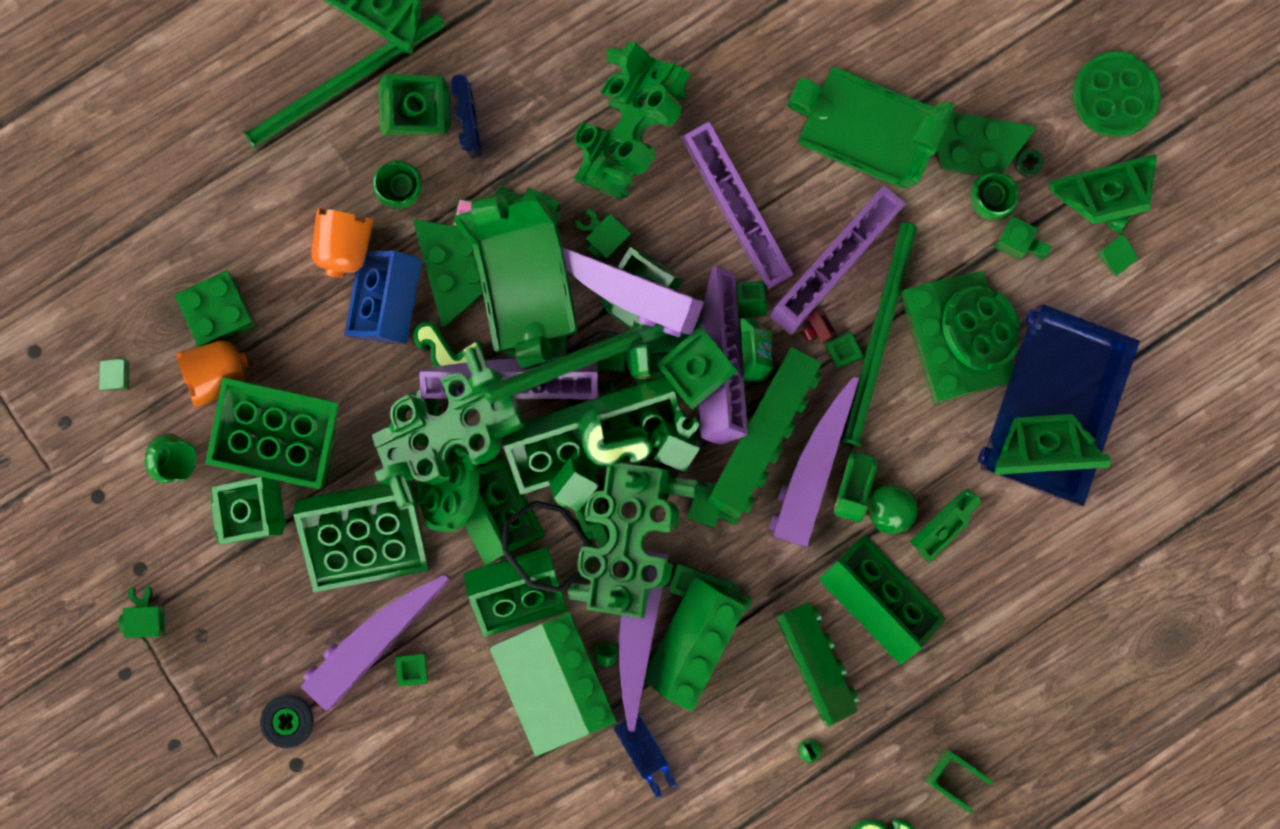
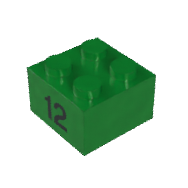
[174,270,258,347]

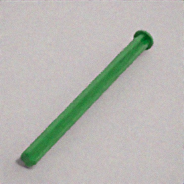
[242,13,445,150]
[840,222,917,448]
[483,316,700,403]

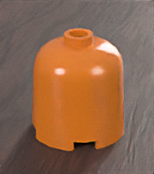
[311,208,374,278]
[175,340,250,409]

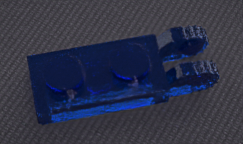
[450,74,482,158]
[613,713,678,799]

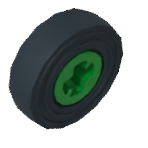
[260,695,314,749]

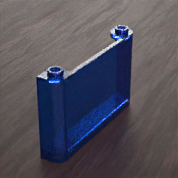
[977,304,1140,507]

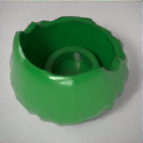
[373,160,423,210]
[969,171,1020,221]
[144,433,197,483]
[866,484,918,535]

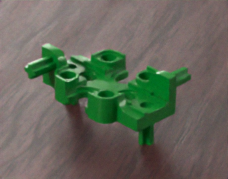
[574,41,691,201]
[372,346,525,509]
[567,463,699,618]

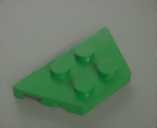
[324,0,423,55]
[937,112,1035,177]
[1048,154,1157,225]
[413,220,484,328]
[995,414,1111,475]

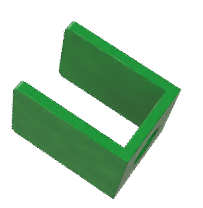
[924,750,993,814]

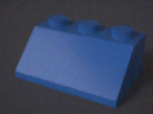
[344,251,422,344]

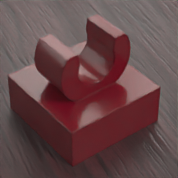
[801,310,838,342]

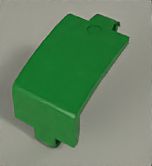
[786,67,954,189]
[455,194,578,368]

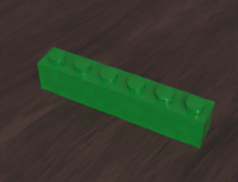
[707,347,823,519]

